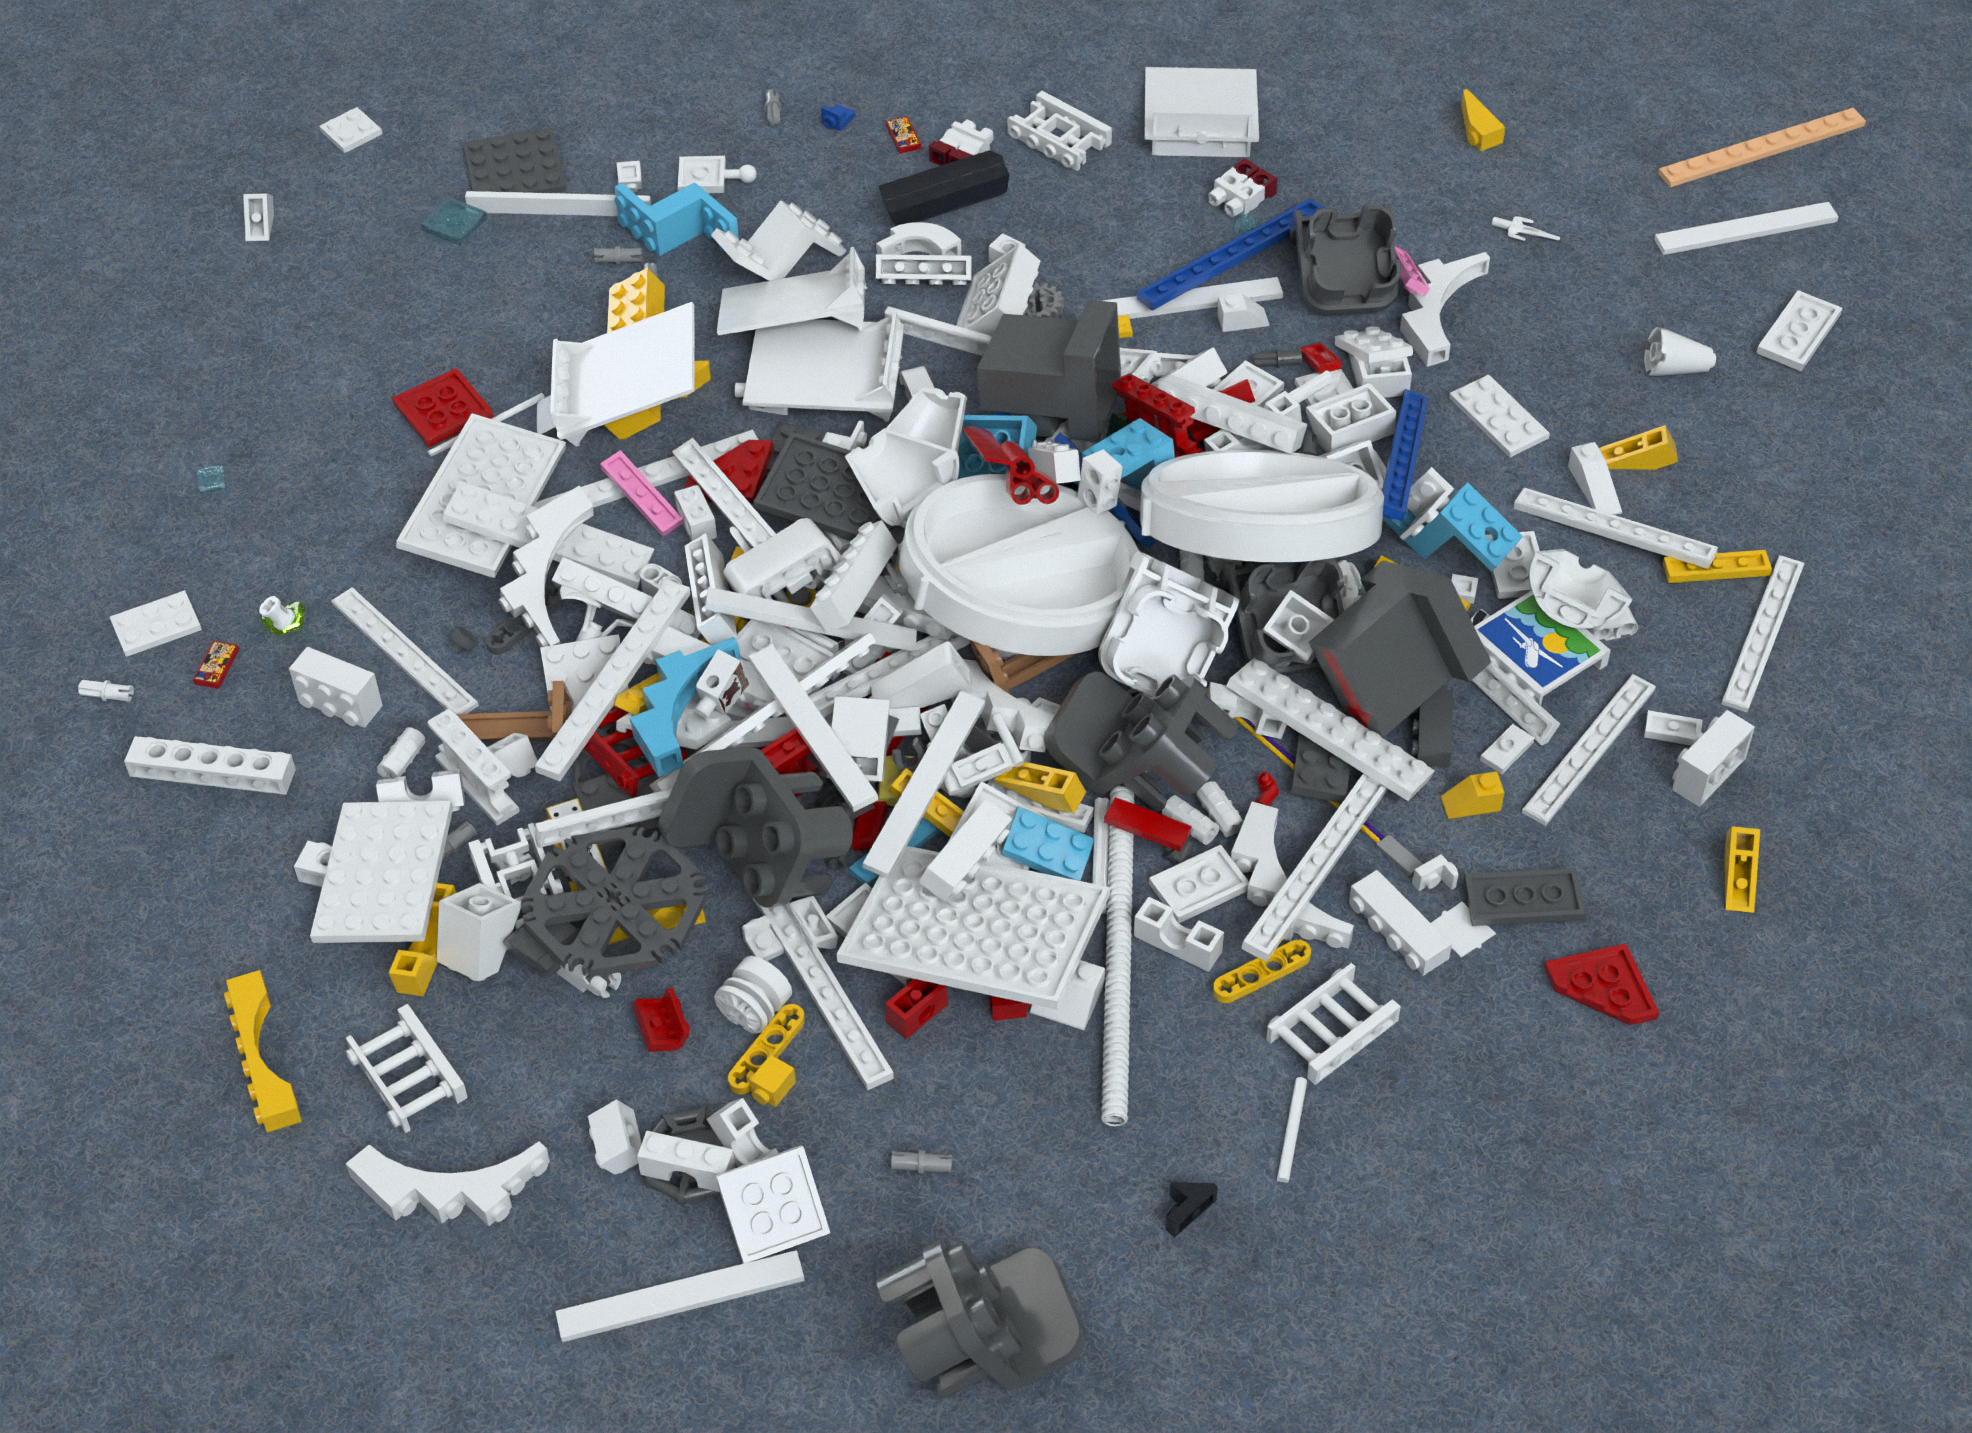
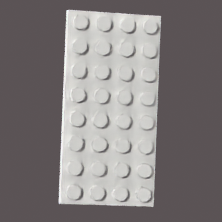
[396,413,566,578]

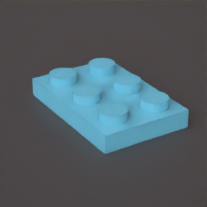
[1000,806,1094,881]

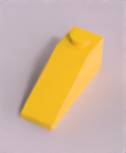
[1461,89,1505,152]
[1599,425,1678,470]
[994,762,1086,814]
[1725,826,1760,913]

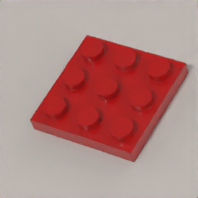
[392,368,493,447]

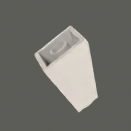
[437,883,521,981]

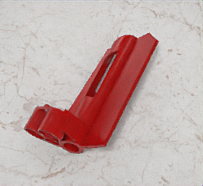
[962,426,1059,505]

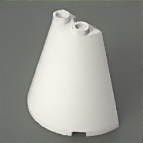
[886,387,967,454]
[845,428,959,528]
[1530,549,1632,629]

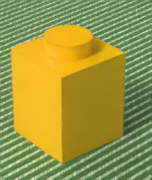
[750,1055,796,1107]

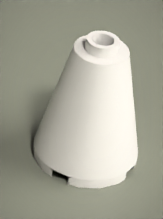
[1644,327,1716,376]

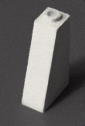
[869,641,973,709]

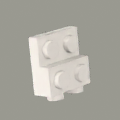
[1120,348,1162,384]

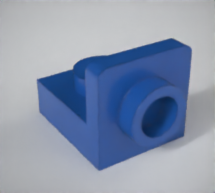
[821,104,856,131]

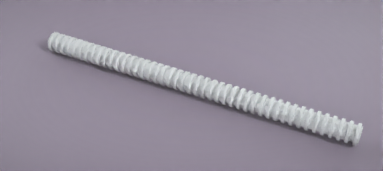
[1101,786,1135,1126]

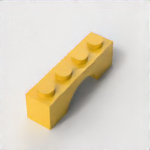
[389,883,457,997]

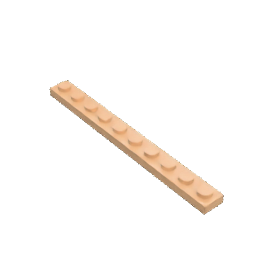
[1658,108,1866,187]

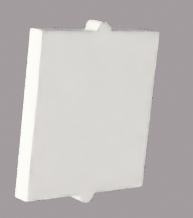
[1431,902,1496,958]

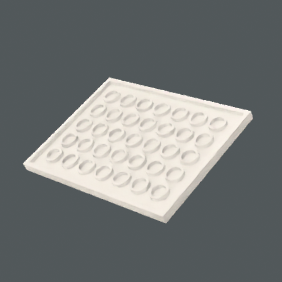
[837,846,1110,1010]

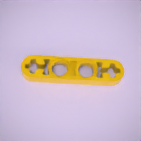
[1213,940,1311,1003]
[728,1004,805,1095]

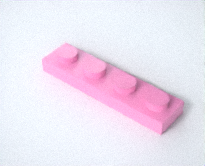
[1395,246,1430,296]
[600,450,683,537]

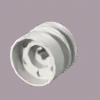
[714,956,792,1034]

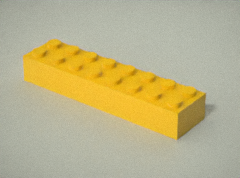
[604,268,665,439]

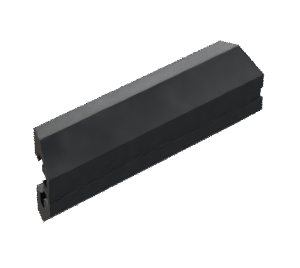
[879,150,1010,226]

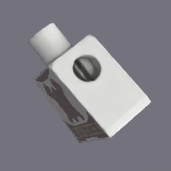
[694,649,750,719]

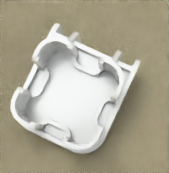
[1098,550,1239,696]

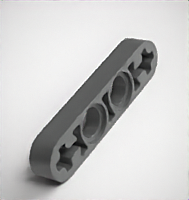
[485,585,565,655]

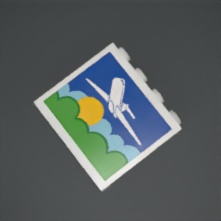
[1474,590,1611,706]

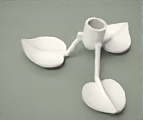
[560,585,636,642]

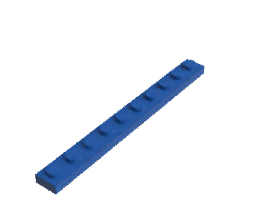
[1137,199,1325,311]
[1382,389,1429,521]

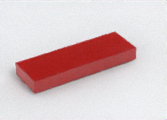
[1104,797,1192,852]

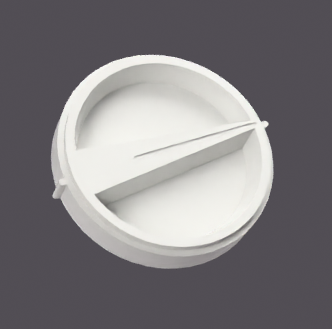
[1140,450,1384,562]
[899,474,1139,656]

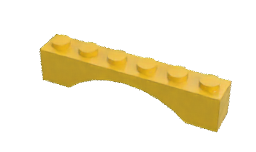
[224,970,302,1133]

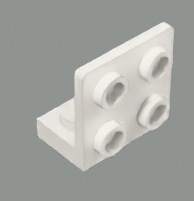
[1400,467,1454,540]

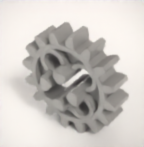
[1023,283,1064,318]

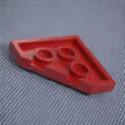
[684,440,774,504]
[1544,944,1659,1025]

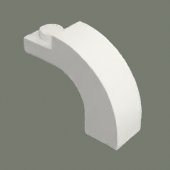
[876,222,961,256]

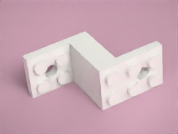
[711,201,847,281]

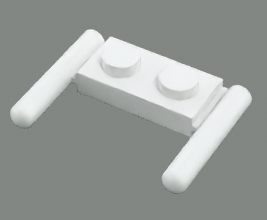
[927,713,1025,796]

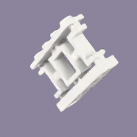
[1007,91,1112,171]
[428,709,520,826]
[468,823,570,950]

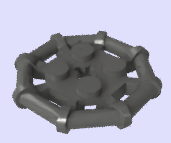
[641,1105,738,1205]

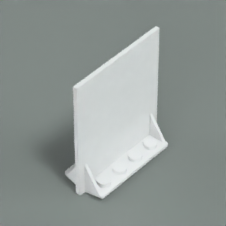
[1145,67,1259,157]
[717,247,867,335]
[550,302,695,446]
[743,312,904,422]

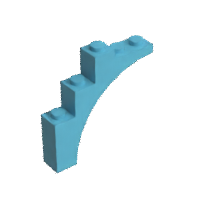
[629,637,742,777]

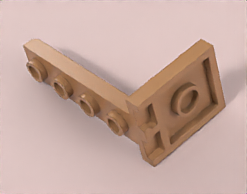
[969,640,1078,694]
[456,681,574,742]

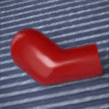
[1255,771,1279,806]

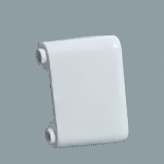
[724,518,841,600]

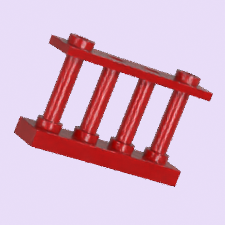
[570,692,688,798]

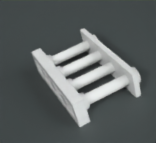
[1266,963,1401,1085]
[345,1004,468,1133]

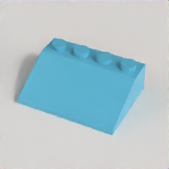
[957,415,1037,480]

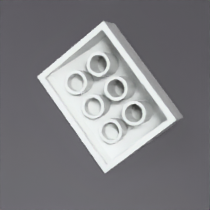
[956,244,1040,336]

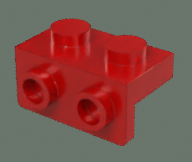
[632,988,690,1052]

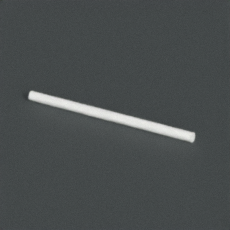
[427,393,545,457]

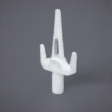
[1492,217,1560,241]

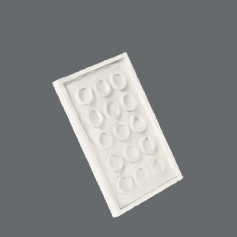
[310,801,453,943]

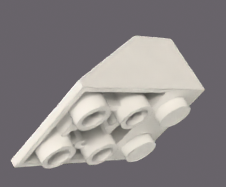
[1348,353,1412,398]
[827,696,890,782]

